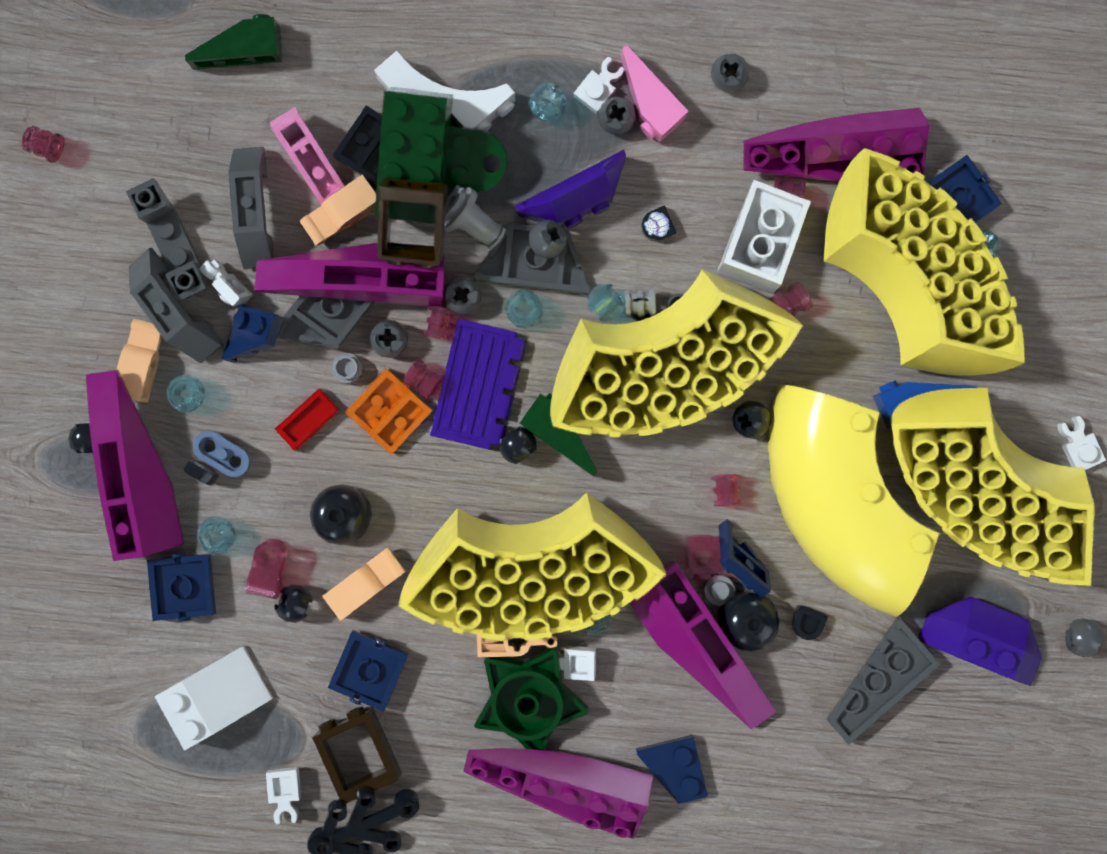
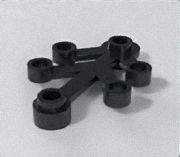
[307,787,419,854]

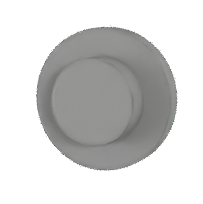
[331,353,362,383]
[704,575,735,606]

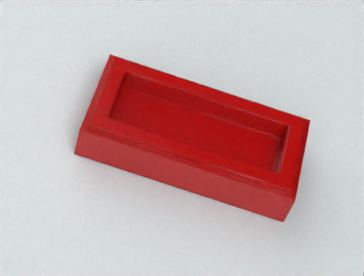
[275,388,341,451]

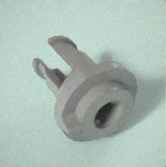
[445,184,506,250]

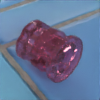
[22,125,64,163]
[773,177,806,199]
[423,306,457,341]
[711,474,741,506]

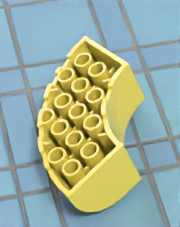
[824,148,1025,376]
[550,269,803,437]
[768,385,940,617]
[892,388,1094,586]
[399,492,666,641]

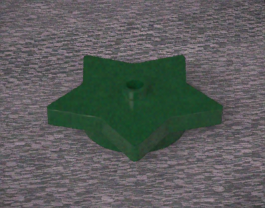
[474,647,589,750]

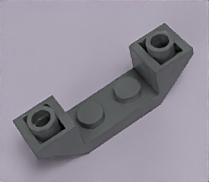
[228,147,274,269]
[126,178,207,302]
[129,248,224,363]

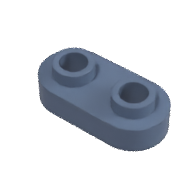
[193,431,252,477]

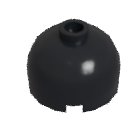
[310,484,372,545]
[717,589,780,652]

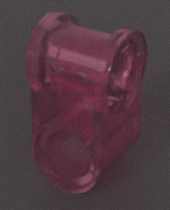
[246,538,287,600]

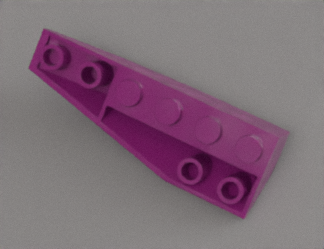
[743,108,929,182]
[254,242,444,307]
[86,370,184,561]
[629,561,776,729]
[463,748,653,839]

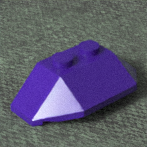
[515,149,626,229]
[918,597,1042,686]

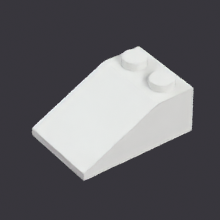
[717,180,811,294]
[154,646,273,751]

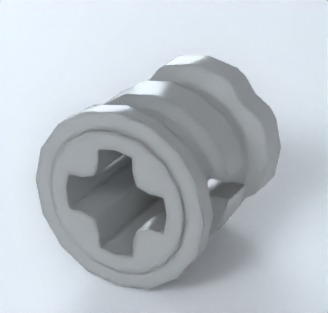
[624,287,656,318]

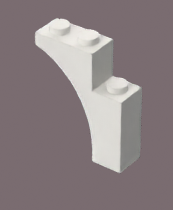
[374,51,516,131]

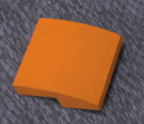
[345,367,432,455]

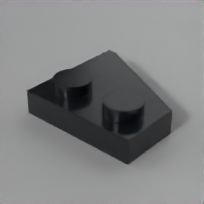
[333,105,382,186]

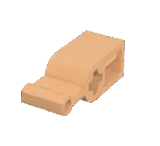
[299,174,376,247]
[116,318,162,403]
[322,547,406,621]
[477,633,557,657]

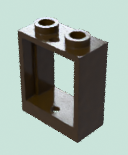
[377,178,447,268]
[312,706,402,804]

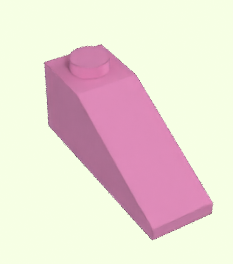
[621,45,689,143]
[269,107,344,204]

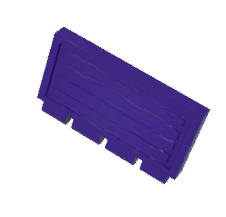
[430,318,527,450]

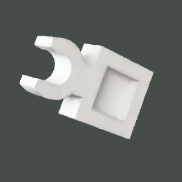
[573,57,624,115]
[199,259,253,306]
[1057,416,1106,470]
[546,646,596,681]
[266,767,301,825]

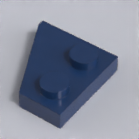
[222,305,284,363]
[718,519,771,597]
[636,735,708,804]

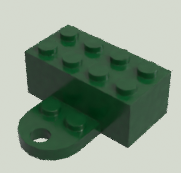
[375,87,508,224]

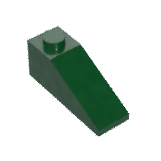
[185,14,283,70]
[519,393,597,477]

